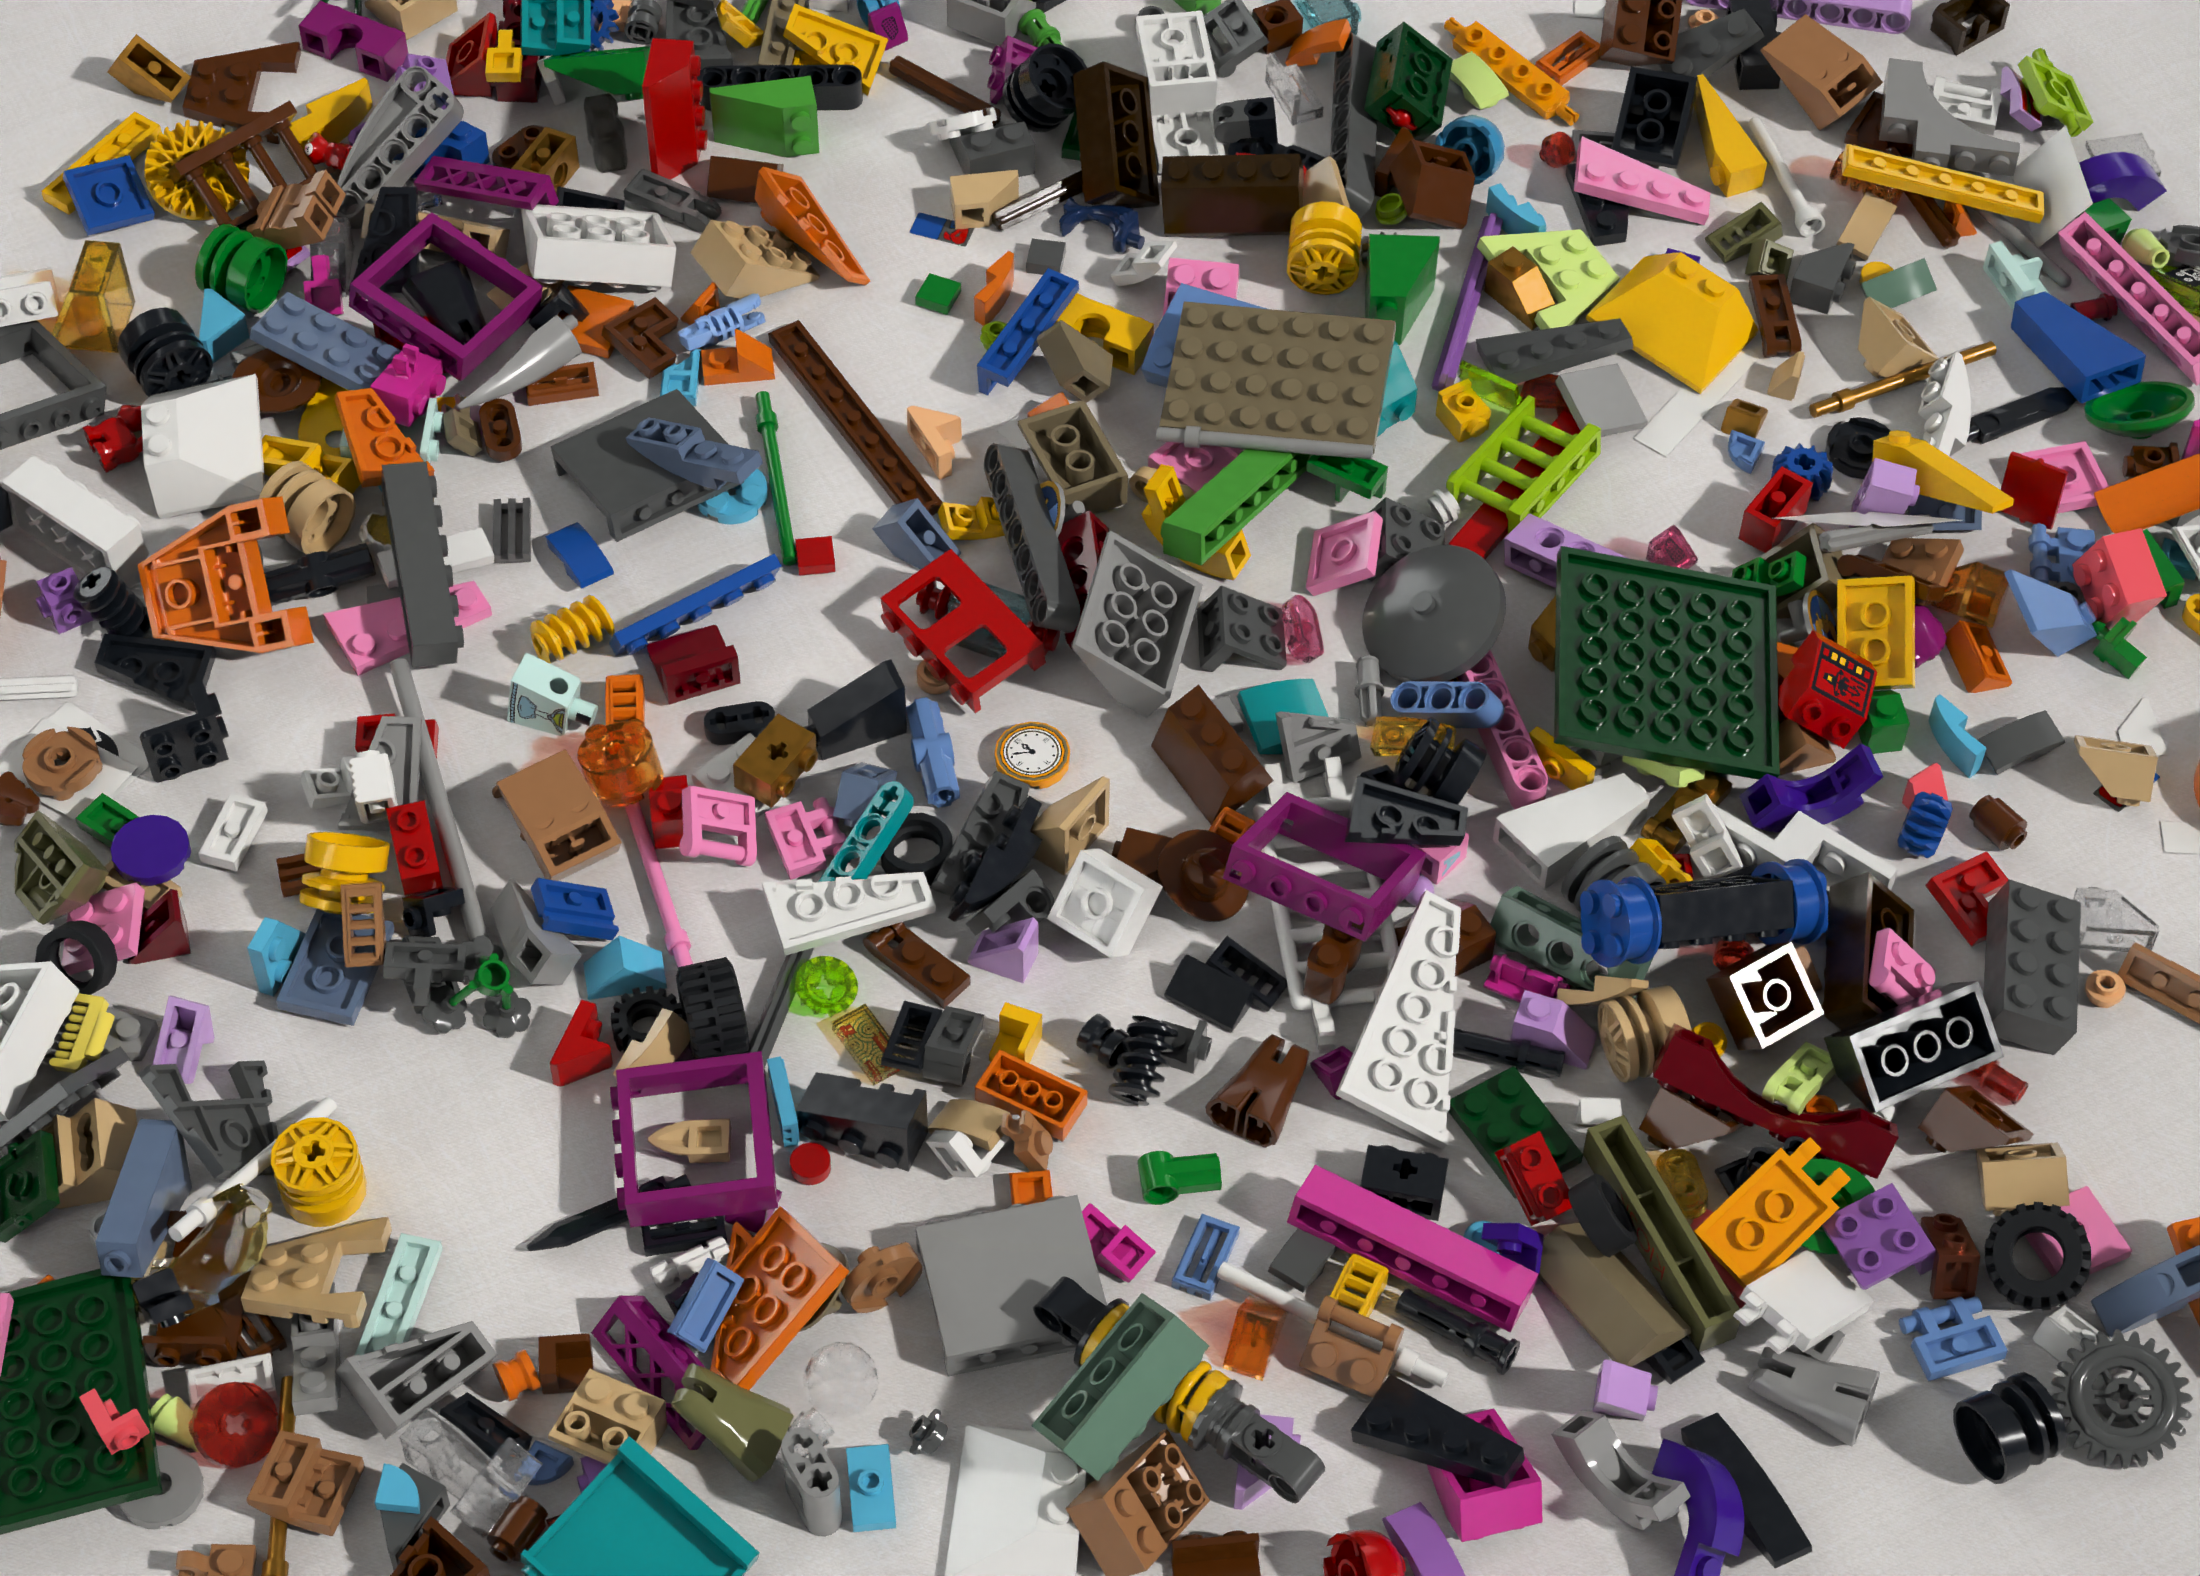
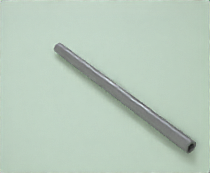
[390,658,489,942]

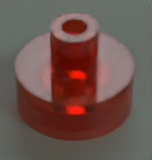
[1539,132,1575,168]
[1713,940,1754,970]

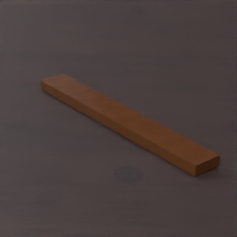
[768,320,943,516]

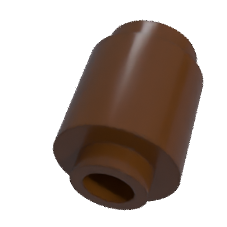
[1969,795,2027,850]
[487,1496,548,1564]

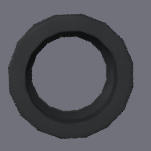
[881,813,953,886]
[35,920,118,995]
[1568,1173,1638,1257]

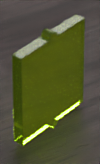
[1458,360,1523,411]

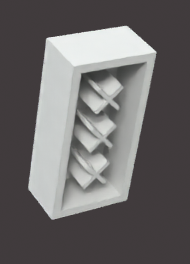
[1,455,149,589]

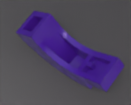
[2079,152,2167,211]
[1739,743,1883,833]
[1652,1438,1744,1576]

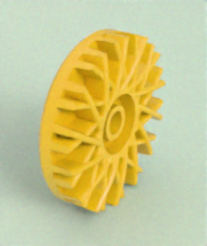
[144,120,250,220]

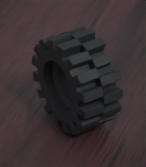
[611,986,684,1053]

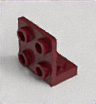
[647,625,741,705]

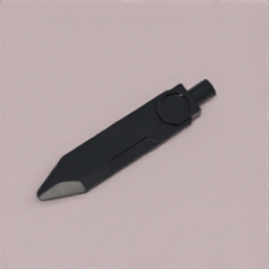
[1967,387,2077,444]
[527,1174,691,1251]

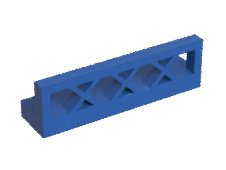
[977,268,1079,395]

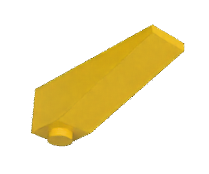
[1694,74,1767,198]
[1872,430,2014,514]

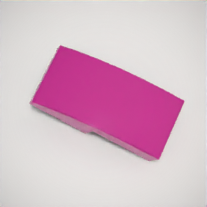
[1082,1203,1156,1283]

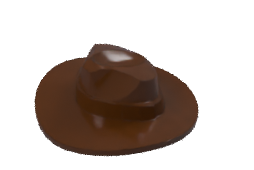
[231,348,322,413]
[1157,829,1249,922]

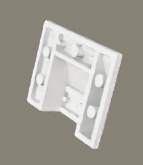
[141,374,265,519]
[945,1425,1089,1576]

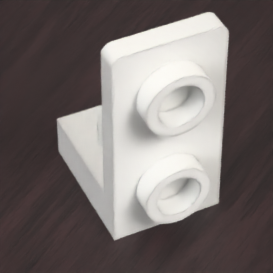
[926,1115,1020,1178]

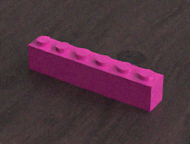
[1287,1165,1539,1333]

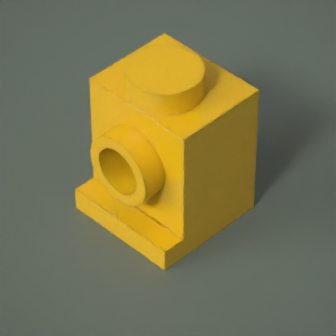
[1436,378,1491,443]

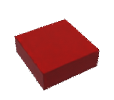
[795,536,836,575]

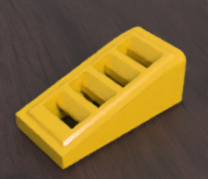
[1330,1253,1389,1318]

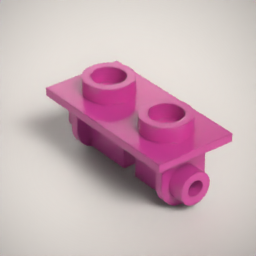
[1483,954,1571,1002]

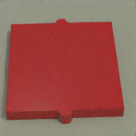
[2001,452,2069,530]

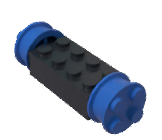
[1580,858,1828,968]

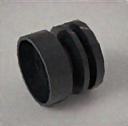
[1002,43,1087,132]
[117,307,213,397]
[1389,717,1487,805]
[1953,1372,2067,1484]

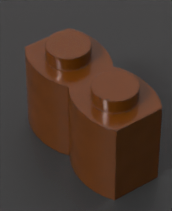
[1303,922,1365,1005]

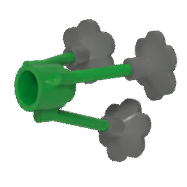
[421,935,531,1038]

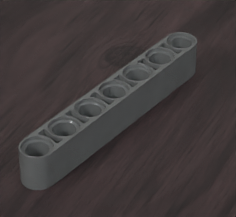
[1330,32,1377,218]
[984,443,1080,633]

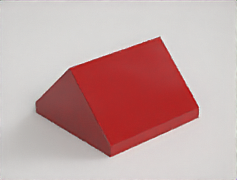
[446,12,498,97]

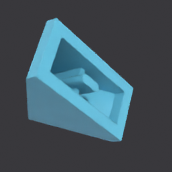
[199,289,249,363]
[583,936,667,1000]

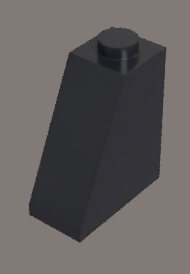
[804,659,907,761]

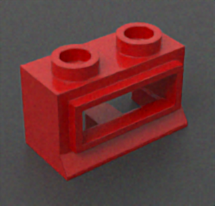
[1494,1131,1572,1226]

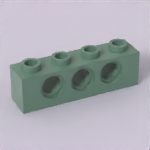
[1490,886,1654,999]

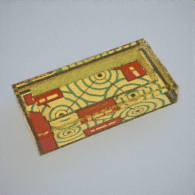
[831,1004,906,1086]

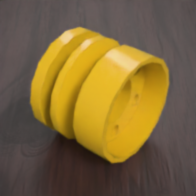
[1287,201,1362,295]
[299,832,390,915]
[271,1117,367,1227]

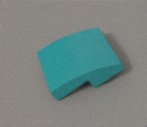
[520,0,591,56]
[1237,679,1329,755]

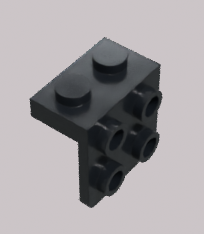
[140,680,229,782]

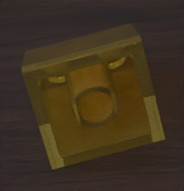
[51,240,135,353]

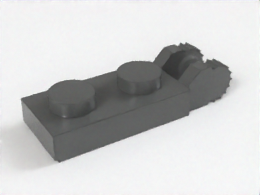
[623,169,722,233]

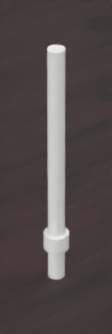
[168,1097,337,1242]
[1217,1262,1449,1388]

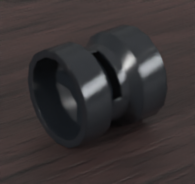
[1076,1014,1131,1069]

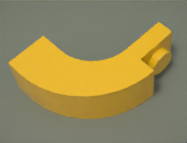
[1141,464,1251,580]

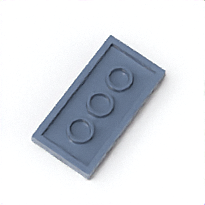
[249,292,401,390]

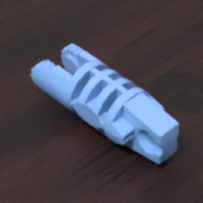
[678,293,766,351]

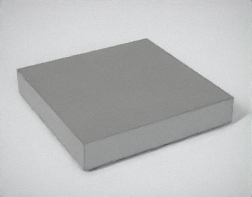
[1555,363,1648,437]

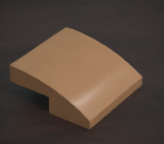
[247,1430,365,1536]

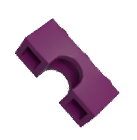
[298,1,408,82]

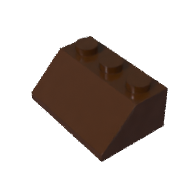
[1151,684,1274,825]

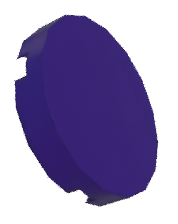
[110,815,191,886]

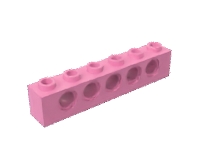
[2058,212,2200,386]

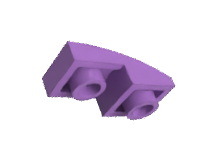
[1382,1502,1465,1576]

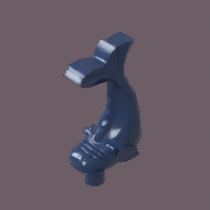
[1059,196,1145,253]

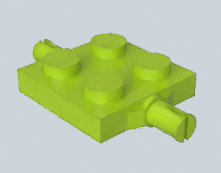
[2017,48,2094,137]

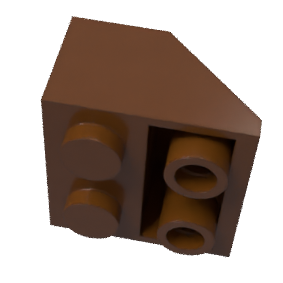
[1598,0,1682,66]
[1389,139,1475,229]

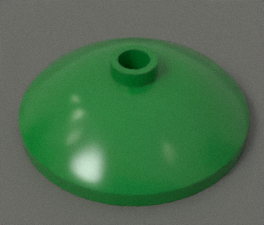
[2084,381,2195,439]

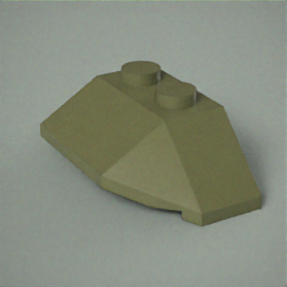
[14,810,109,925]

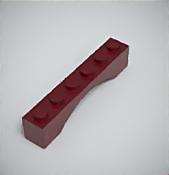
[1653,1023,1899,1179]

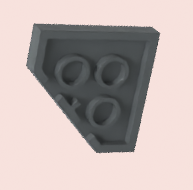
[0,1046,130,1155]

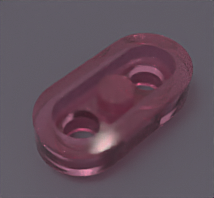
[1282,595,1324,663]

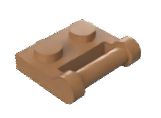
[1299,1295,1404,1398]

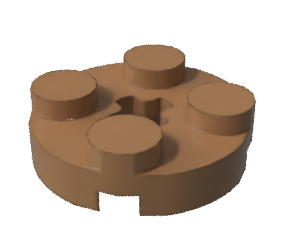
[22,727,103,801]
[840,1242,922,1313]

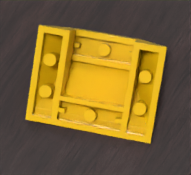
[1586,252,1758,394]

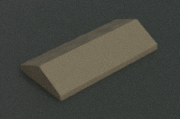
[1538,1222,1691,1367]

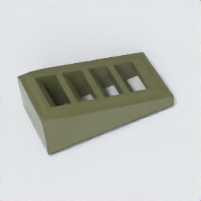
[1705,201,1783,263]

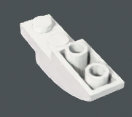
[1918,351,1971,457]

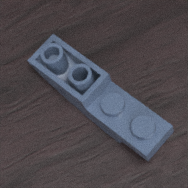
[626,417,763,490]
[2091,1245,2200,1339]

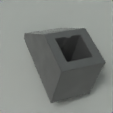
[1790,243,1857,315]

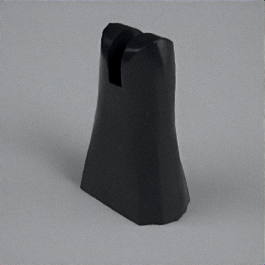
[402,260,487,345]

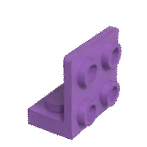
[1822,1183,1936,1290]

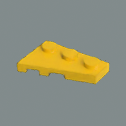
[783,4,888,96]

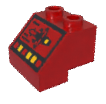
[1778,630,1877,749]

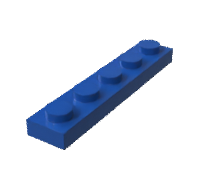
[609,553,782,656]

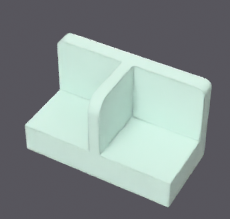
[1983,241,2049,311]

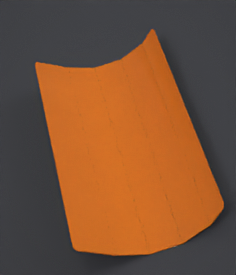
[2094,453,2200,534]

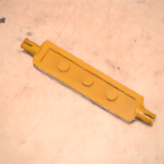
[1444,17,1579,126]

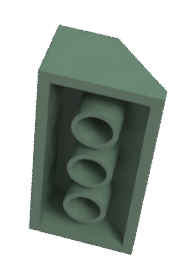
[1031,1293,1209,1481]

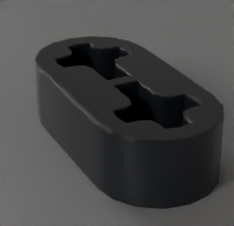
[704,701,775,745]

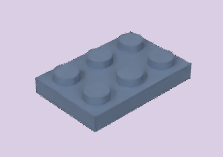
[276,909,395,1026]

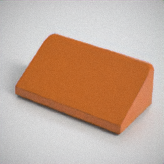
[1945,620,2012,693]

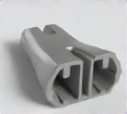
[1748,1347,1880,1446]

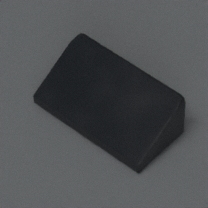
[1164,954,1253,1032]

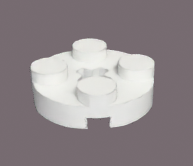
[928,107,997,141]

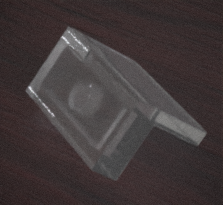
[1265,52,1324,126]

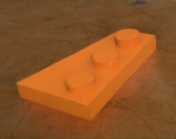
[335,388,435,488]

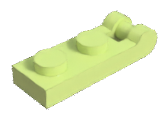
[1762,1042,1836,1116]

